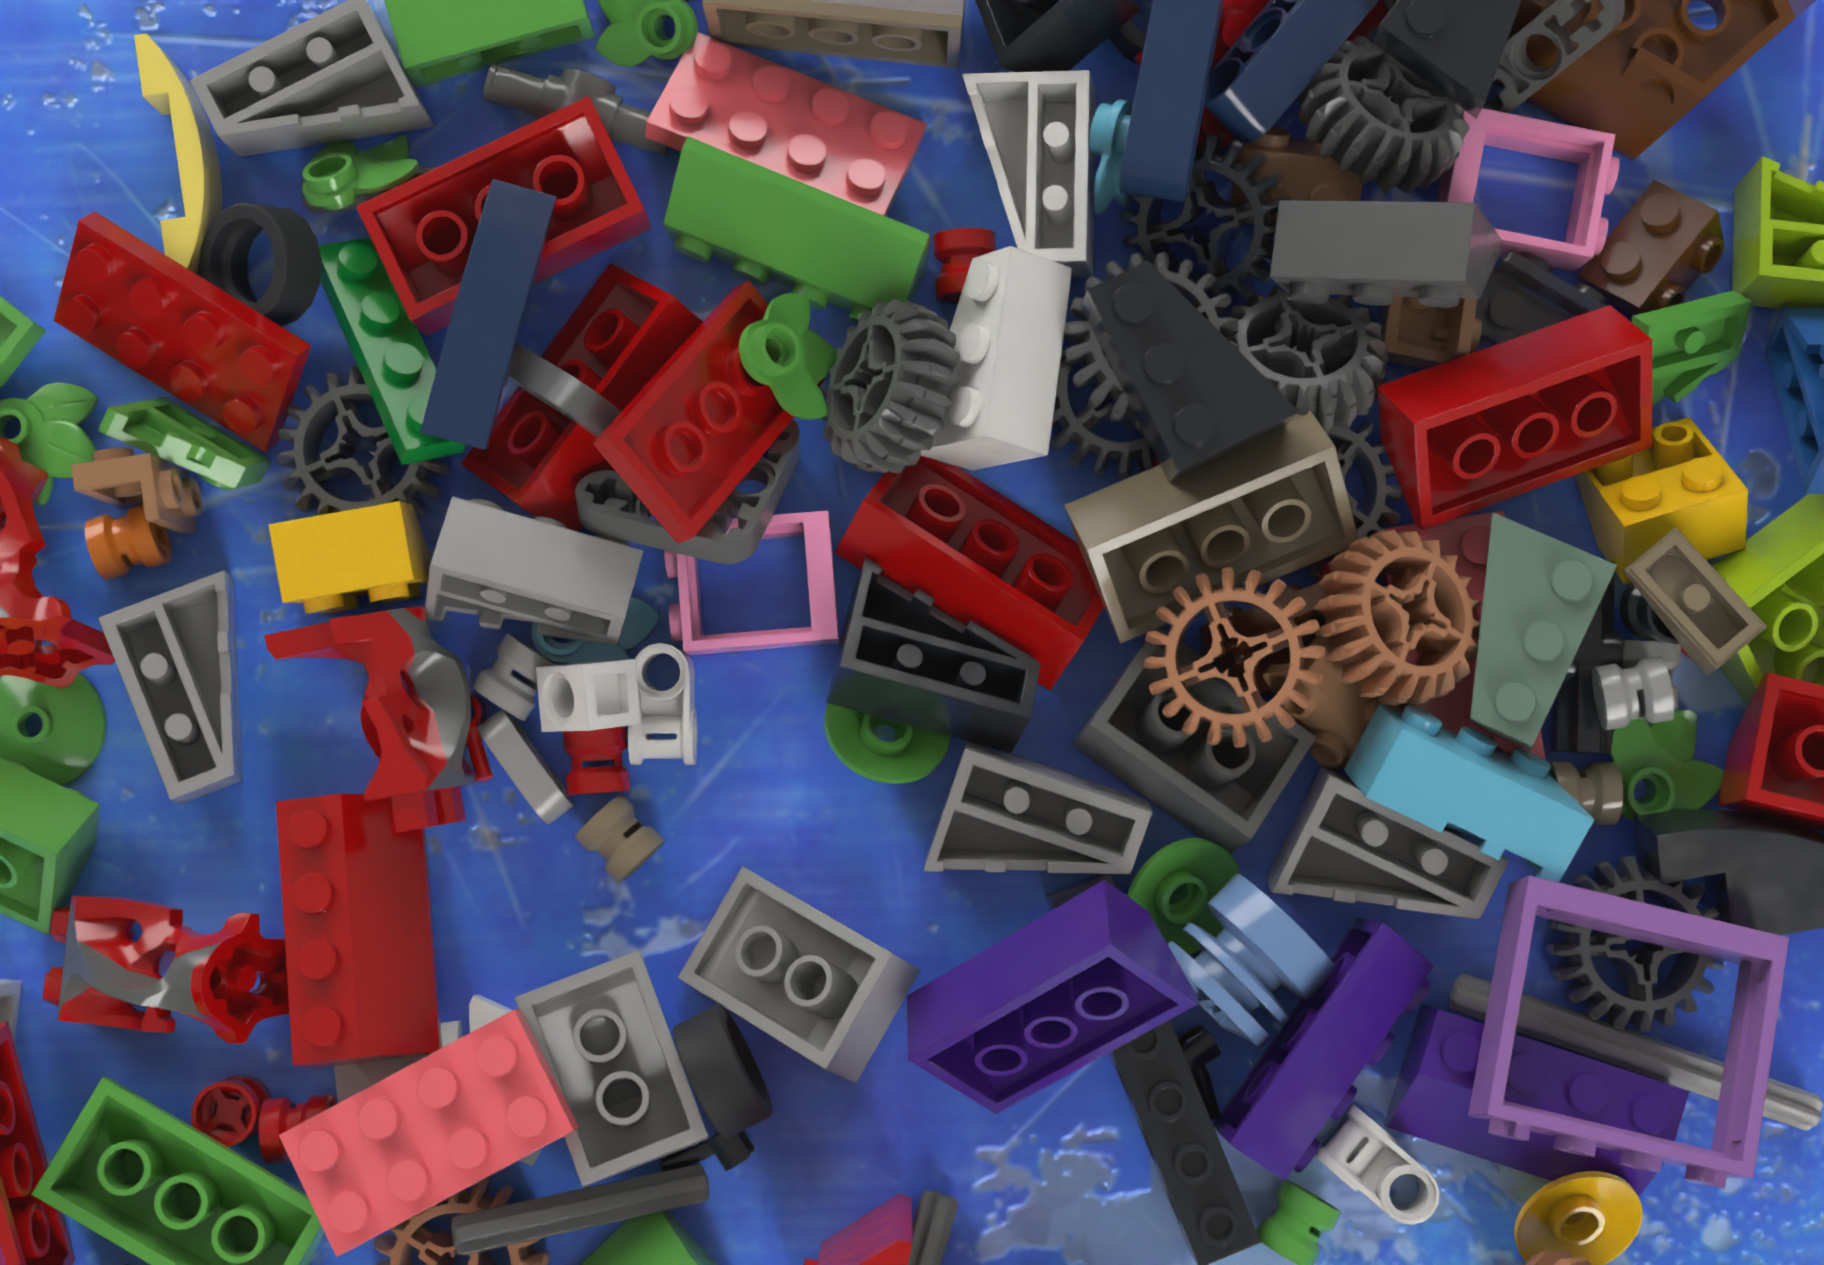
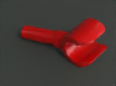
[466,695,493,782]

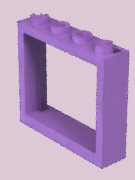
[1468,876,1789,1188]

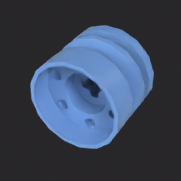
[1167,873,1337,1050]

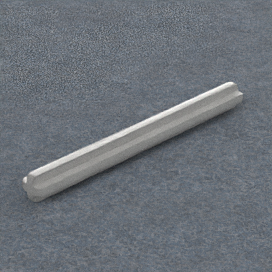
[1449,974,1823,1130]

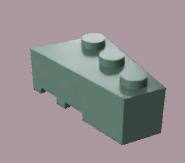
[1470,512,1617,750]

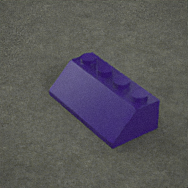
[907,880,1198,1114]
[1213,917,1434,1181]
[1384,1003,1690,1197]

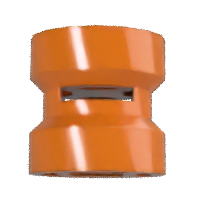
[84,504,172,580]

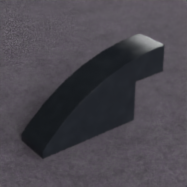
[1633,810,1824,936]

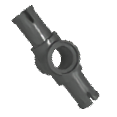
[483,63,669,156]

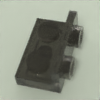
[1475,251,1607,347]

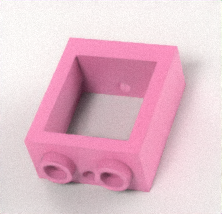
[1436,108,1620,272]
[664,511,840,655]

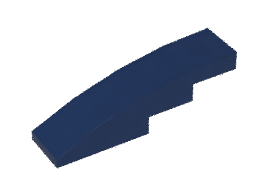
[420,179,557,450]

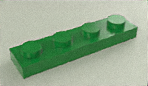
[319,237,465,465]

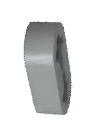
[477,709,575,825]

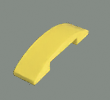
[134,33,222,276]

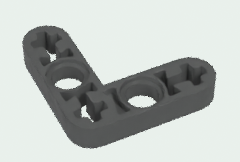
[1384,0,1625,113]
[508,343,622,438]
[575,419,801,564]

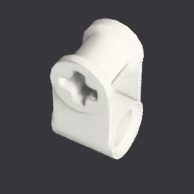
[628,643,698,765]
[1315,1104,1440,1225]

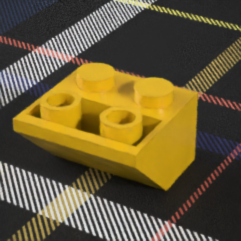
[1575,417,1748,584]
[268,501,432,614]

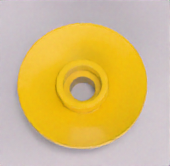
[1514,1171,1643,1265]

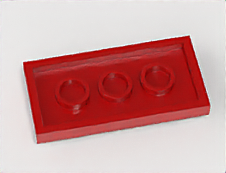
[53,211,311,452]
[592,280,827,544]

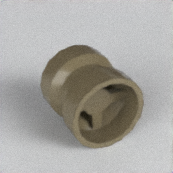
[1548,762,1623,825]
[575,794,666,884]

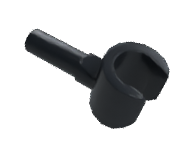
[1178,1024,1222,1120]
[660,1130,755,1171]

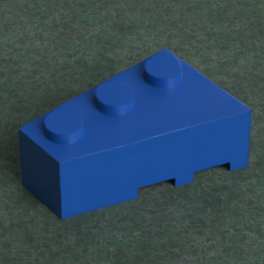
[1765,307,1824,494]

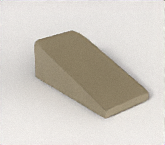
[1624,527,1767,675]

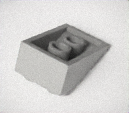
[678,866,921,1083]
[515,950,708,1187]

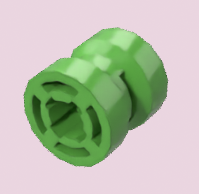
[1256,1179,1342,1265]

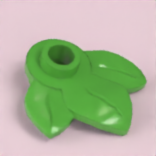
[596,0,698,67]
[302,135,419,210]
[739,293,838,420]
[0,383,99,506]
[1609,709,1724,821]

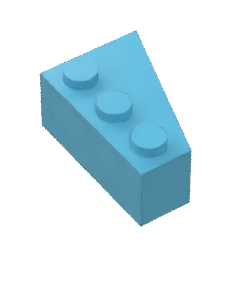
[1344,703,1595,882]

